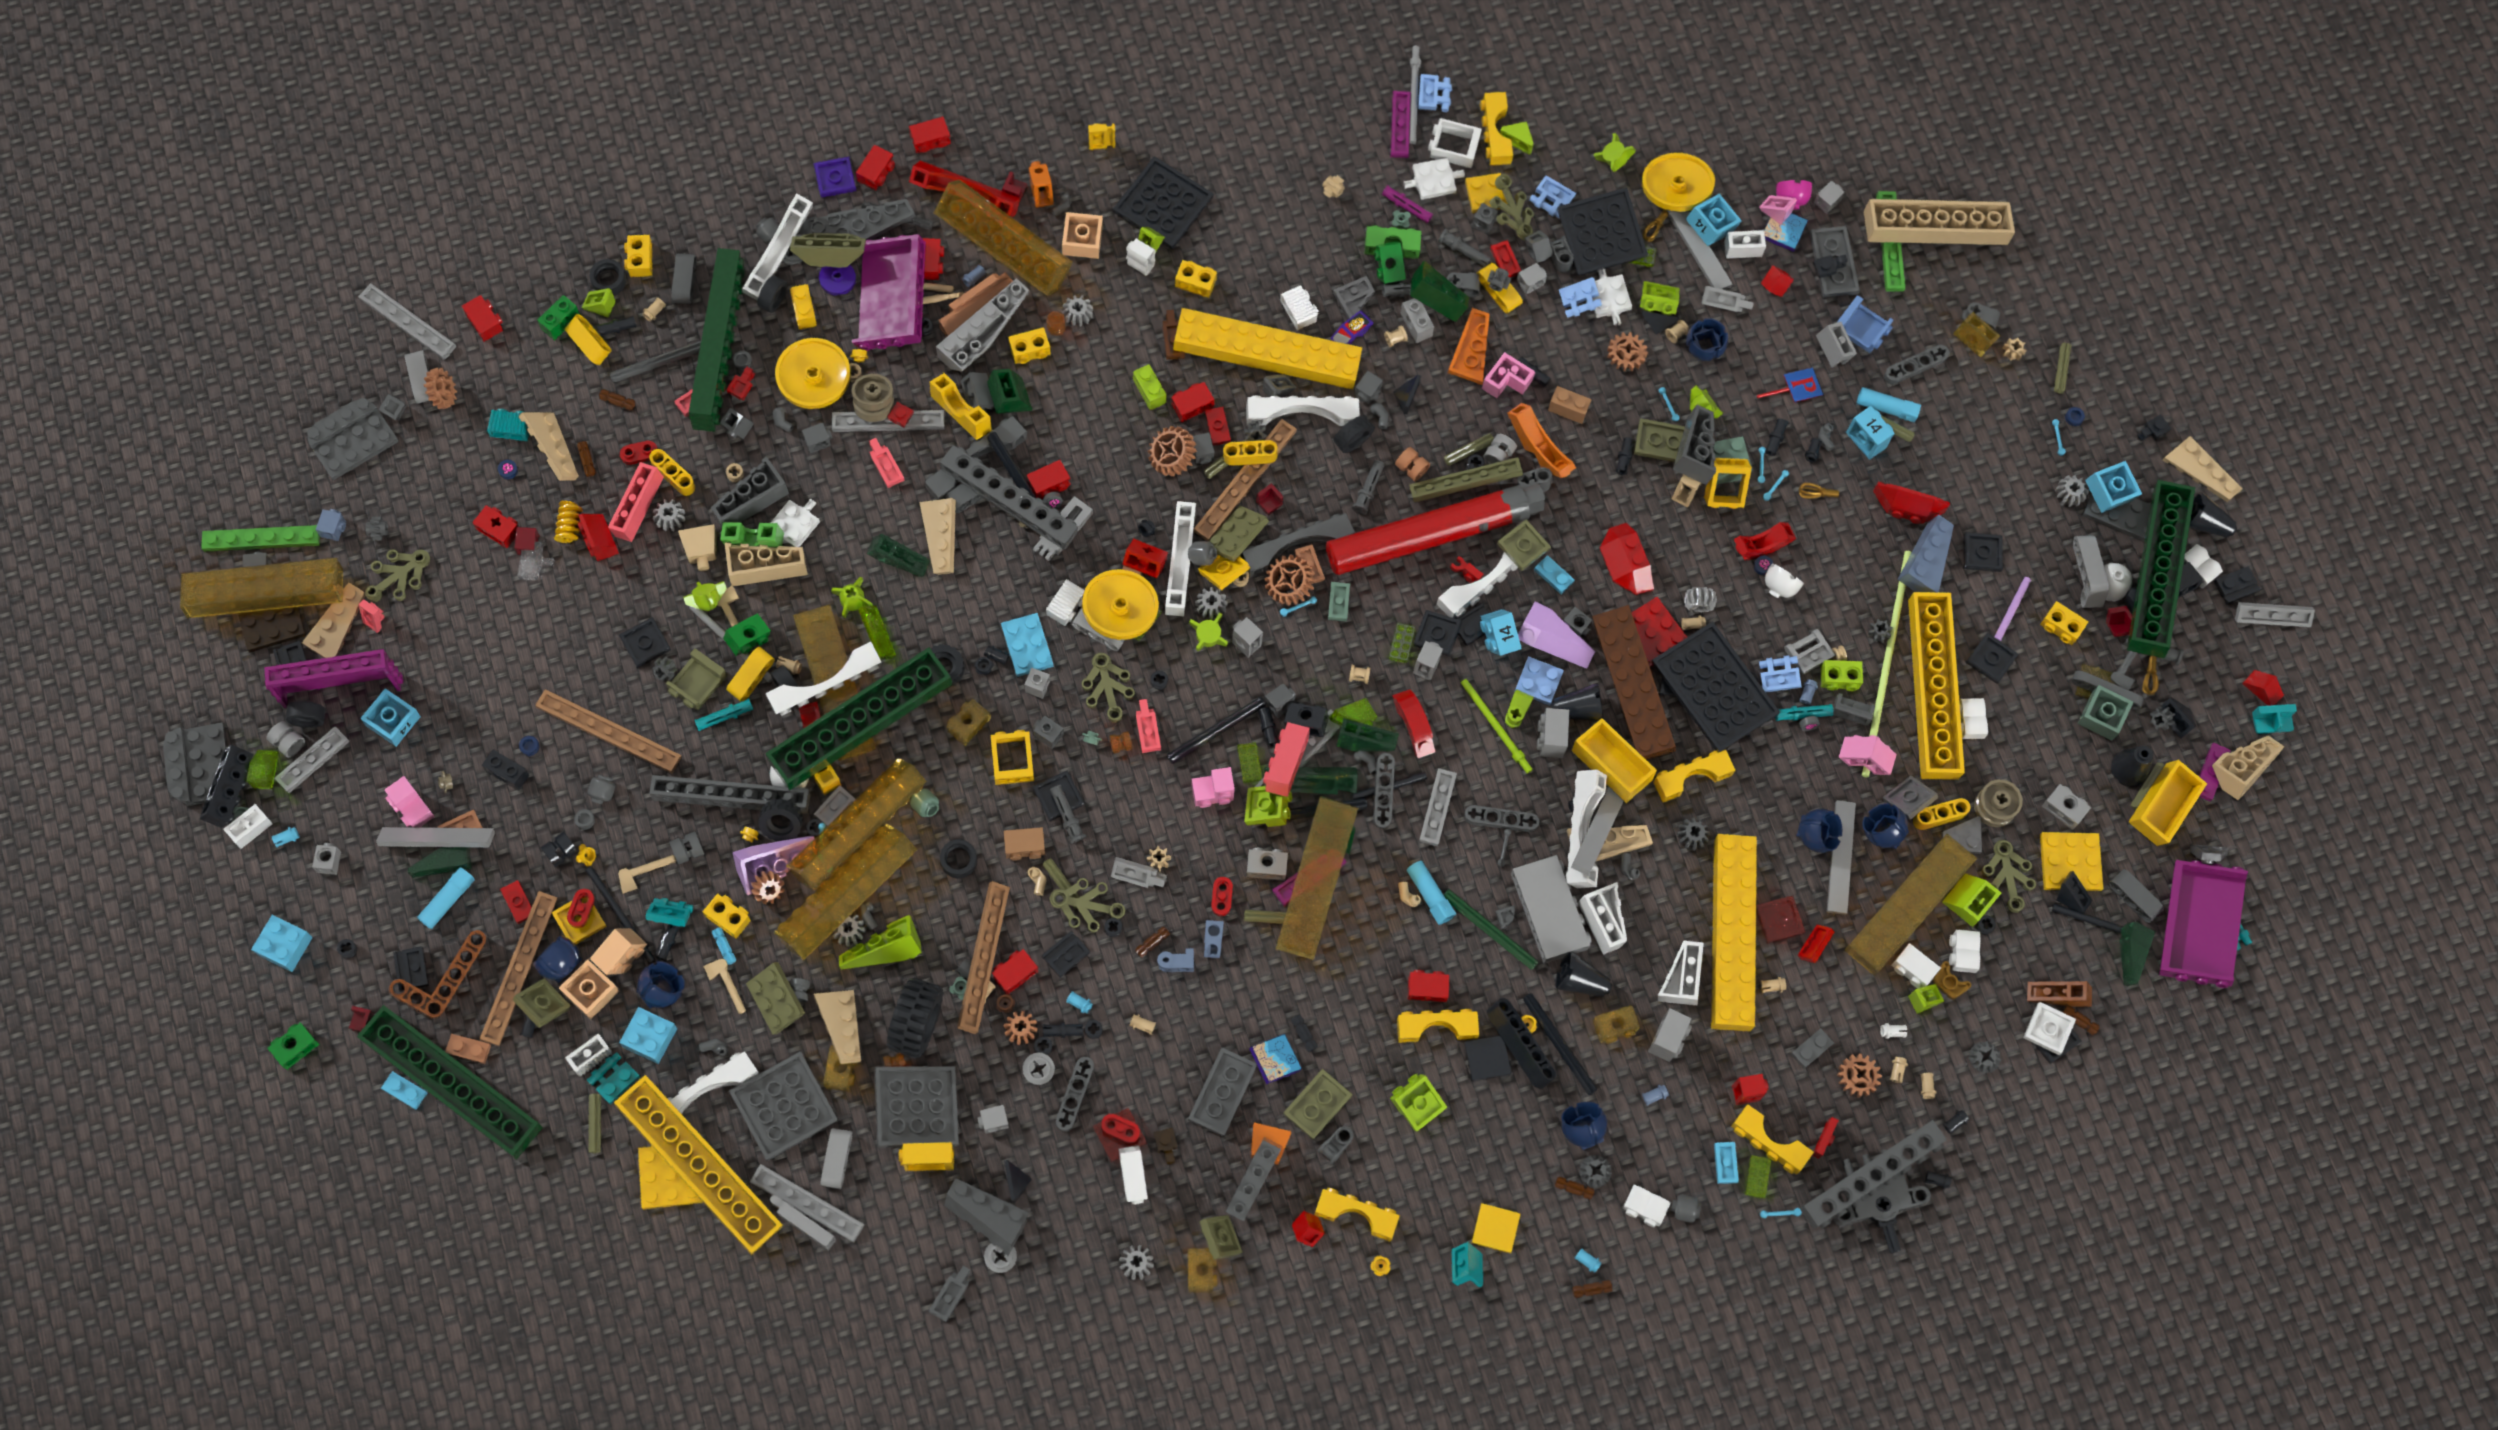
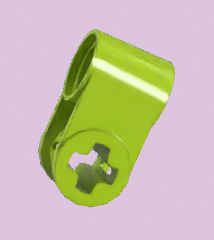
[1505,689,1534,728]

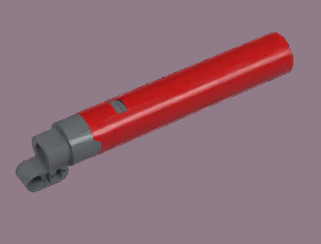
[1326,467,1552,575]

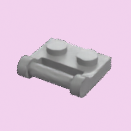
[1784,629,1835,675]

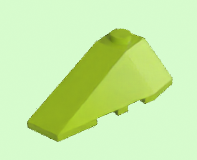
[839,915,921,969]

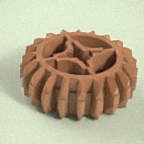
[1148,426,1197,476]
[1264,555,1315,606]

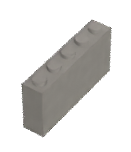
[1511,855,1591,964]

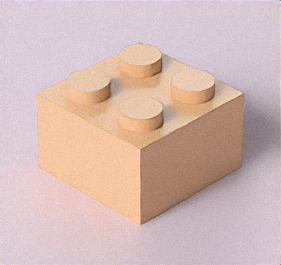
[1062,212,1103,259]
[590,928,647,975]
[559,959,619,1020]

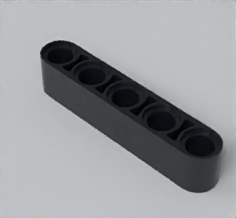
[1487,998,1556,1089]

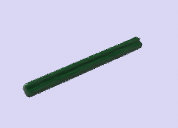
[1444,889,1538,970]

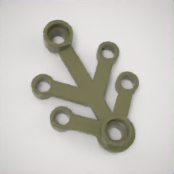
[1490,174,1534,241]
[365,549,430,602]
[1082,653,1135,723]
[1981,840,2036,913]
[1050,878,1125,933]

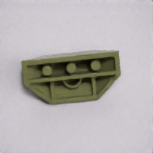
[790,233,866,268]

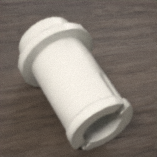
[1880,1023,1907,1039]

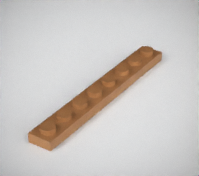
[1193,419,1297,541]
[535,689,682,773]
[957,881,1010,1034]
[480,891,558,1046]

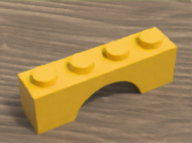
[1480,92,1513,165]
[929,373,991,440]
[1653,750,1735,803]
[1397,1009,1479,1043]
[1731,1104,1814,1175]
[1314,1188,1400,1242]

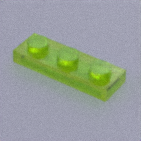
[858,606,896,659]

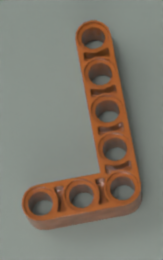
[389,930,486,1019]

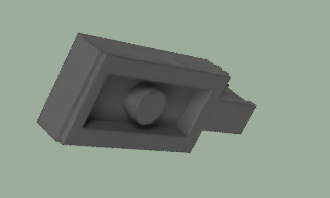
[929,1265,971,1323]

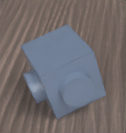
[316,509,346,541]

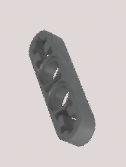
[1884,345,1949,384]
[2072,671,2144,710]
[1373,753,1395,828]
[1464,805,1540,832]
[1056,1057,1094,1132]

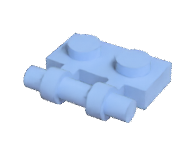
[1418,74,1452,112]
[1529,175,1576,219]
[1559,277,1602,318]
[1759,655,1802,692]

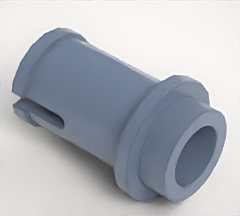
[962,265,986,287]
[1799,679,1818,705]
[1642,1085,1669,1106]

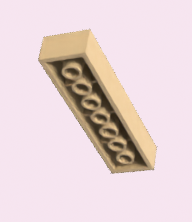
[1864,199,2015,245]

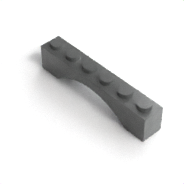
[925,416,1027,500]
[1241,513,1355,578]

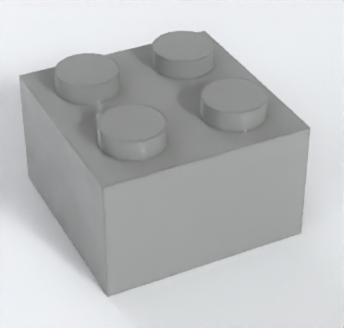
[1537,708,1569,758]
[1648,1009,1692,1062]

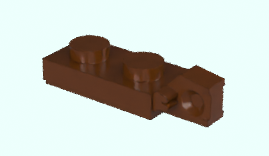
[1162,310,1185,360]

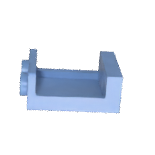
[1837,295,1893,353]

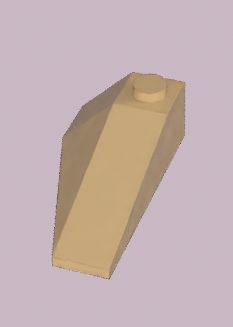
[2212,736,2284,800]

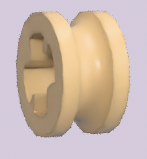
[849,363,862,382]
[726,463,744,482]
[1233,571,1249,587]
[1832,646,1847,661]

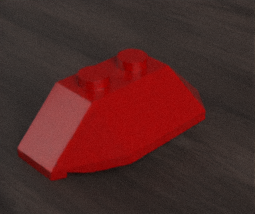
[1873,481,1950,524]
[1599,523,1654,595]

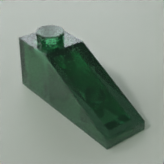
[866,534,930,577]
[1336,718,1399,751]
[408,847,472,878]
[2120,921,2155,986]

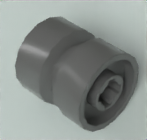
[669,831,704,865]

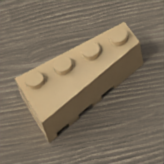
[725,543,808,586]

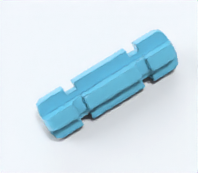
[712,928,736,965]

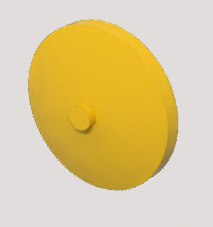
[1642,153,1715,212]
[775,338,851,409]
[1082,569,1159,640]

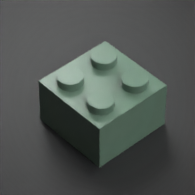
[1713,436,1752,485]
[2077,685,2133,741]

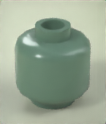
[910,789,939,817]

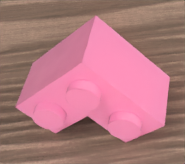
[1482,352,1535,398]
[1839,735,1897,775]
[1191,767,1235,808]
[385,776,435,828]

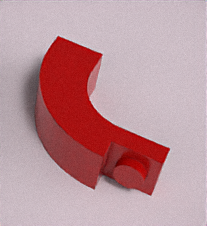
[1734,522,1796,560]
[1392,689,1435,758]

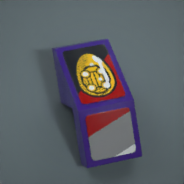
[1330,310,1374,345]

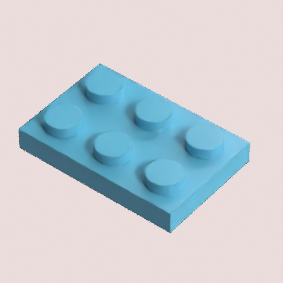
[1001,613,1054,677]

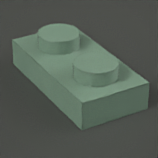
[1328,582,1350,621]

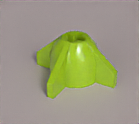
[1594,133,1635,172]
[1690,385,1723,418]
[831,577,873,618]
[683,581,727,611]
[1189,613,1228,651]

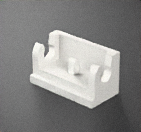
[224,804,272,849]

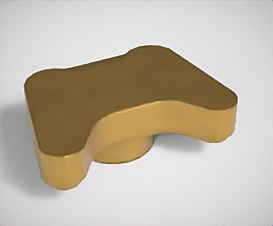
[1932,961,1971,1000]

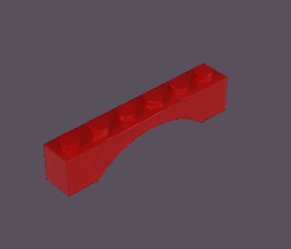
[909,160,1020,220]

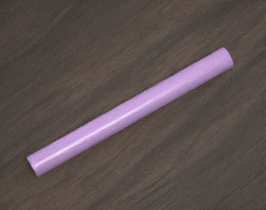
[1994,577,2031,641]

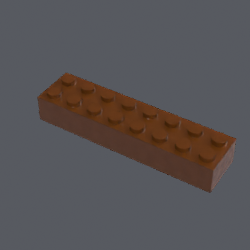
[1592,605,1676,760]

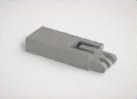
[1033,496,1093,561]
[770,1195,836,1251]

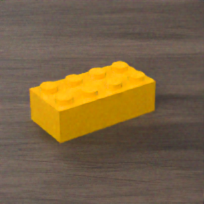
[1572,718,1657,803]
[2129,760,2207,846]

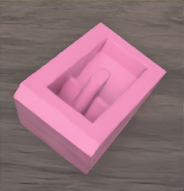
[1759,195,1797,225]

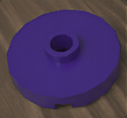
[819,265,856,296]

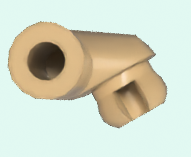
[1028,867,1047,896]
[1398,882,1421,907]

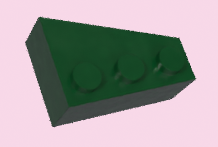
[1410,261,1469,322]

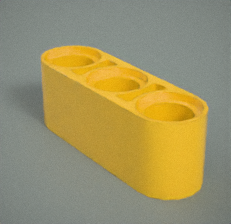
[1476,263,1523,313]
[565,314,612,365]
[1223,440,1278,466]
[649,449,695,496]
[726,647,775,702]
[1913,798,1971,830]

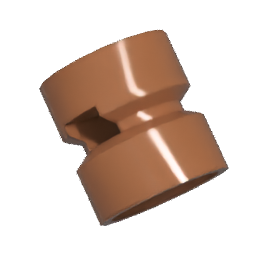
[1395,447,1430,482]

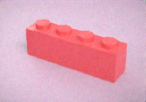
[608,462,664,542]
[1263,722,1310,797]

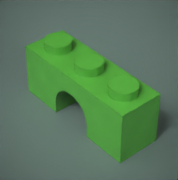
[1364,225,1421,259]
[720,522,784,548]

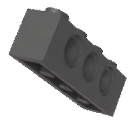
[1226,1137,1282,1221]

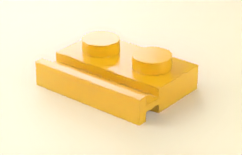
[1088,123,1115,150]

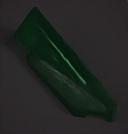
[1264,767,1358,794]

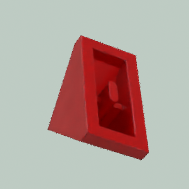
[2242,670,2284,706]

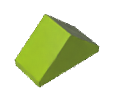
[1500,122,1534,155]
[1138,227,1165,252]
[582,288,616,318]
[1908,984,1945,1014]

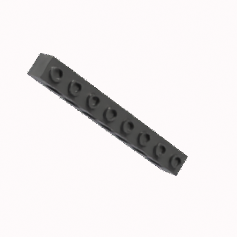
[940,445,1078,551]
[649,775,811,814]
[1800,1120,1947,1229]

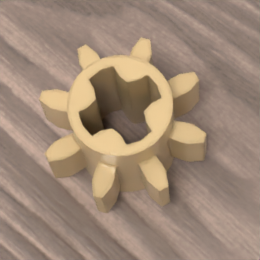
[1322,175,1345,198]
[2002,338,2027,361]
[1147,846,1171,872]

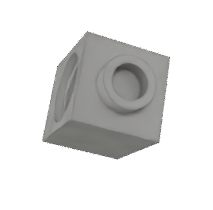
[1814,181,1845,214]
[1517,263,1547,295]
[1024,668,1050,699]
[312,843,341,875]
[977,1105,1009,1134]

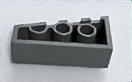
[1673,405,1716,485]
[711,457,789,528]
[944,1178,1029,1256]

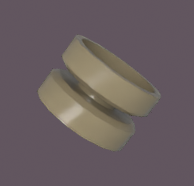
[852,374,895,422]
[1974,779,2023,827]

